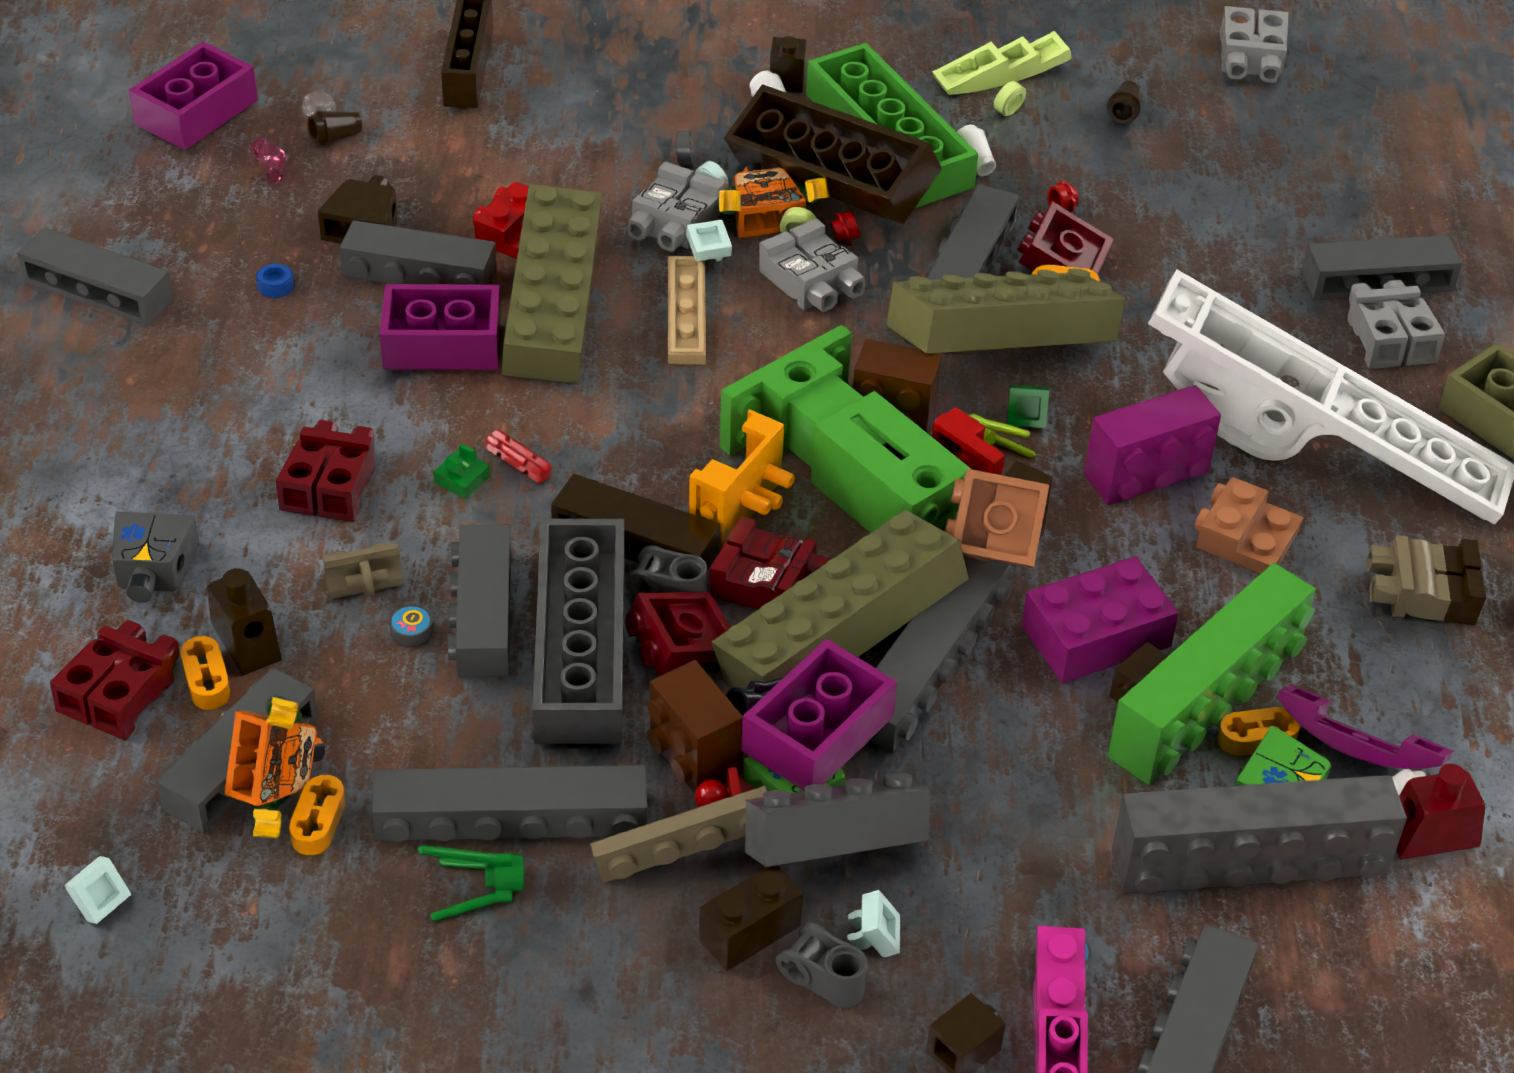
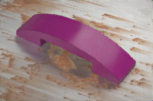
[1277,684,1454,769]

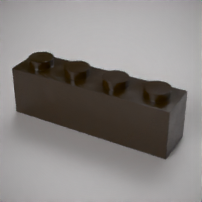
[441,0,493,109]
[551,473,721,571]

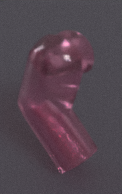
[250,138,286,183]

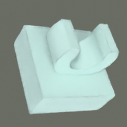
[686,219,732,262]
[64,856,131,924]
[847,890,900,958]

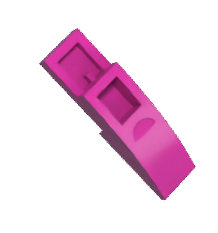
[1033,925,1088,1073]

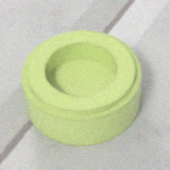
[993,81,1026,116]
[780,207,816,234]

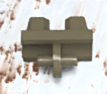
[322,542,404,599]

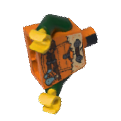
[718,163,829,238]
[224,696,325,839]

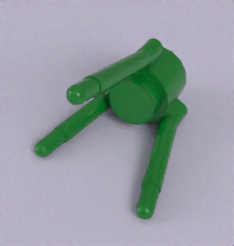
[418,845,524,921]

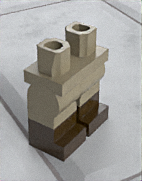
[1366,535,1486,625]

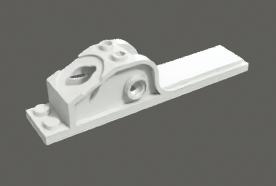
[1148,269,1514,525]

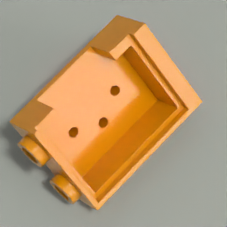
[689,409,795,549]

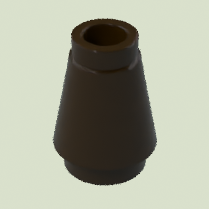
[1107,81,1141,123]
[307,111,362,146]

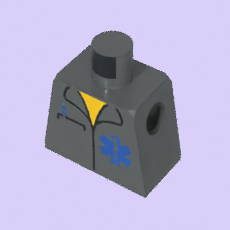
[112,511,200,603]

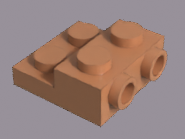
[945,469,1049,568]
[1194,477,1304,574]

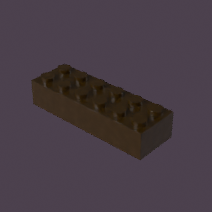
[724,84,942,224]

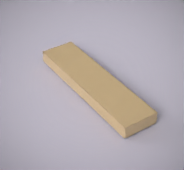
[668,256,706,365]

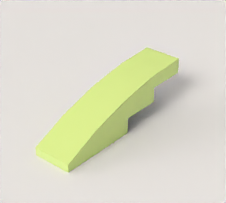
[933,31,1072,95]

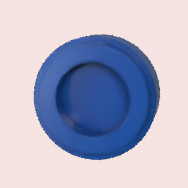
[256,264,294,298]

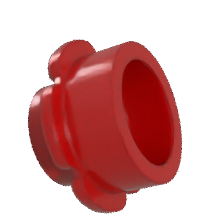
[1047,181,1079,212]
[831,210,861,245]

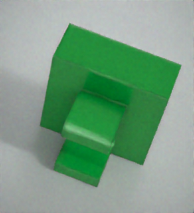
[1006,385,1049,428]
[433,444,490,499]

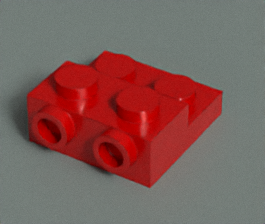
[472,181,529,259]
[932,407,1005,475]

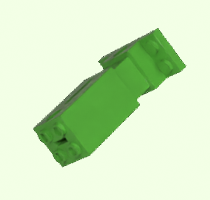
[720,325,971,533]

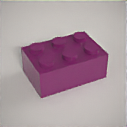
[128,41,258,150]
[380,284,501,370]
[1084,385,1221,505]
[1021,556,1179,683]
[741,638,897,791]

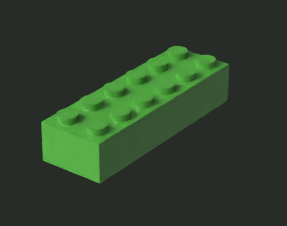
[806,43,978,208]
[1107,563,1316,785]

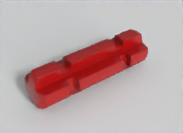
[486,430,552,483]

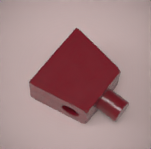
[1396,763,1485,860]

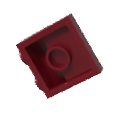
[1017,201,1114,275]
[625,592,731,676]

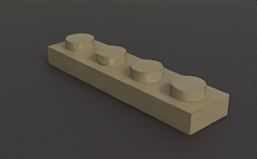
[590,786,767,883]

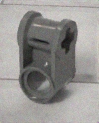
[625,545,708,597]
[775,923,867,1008]

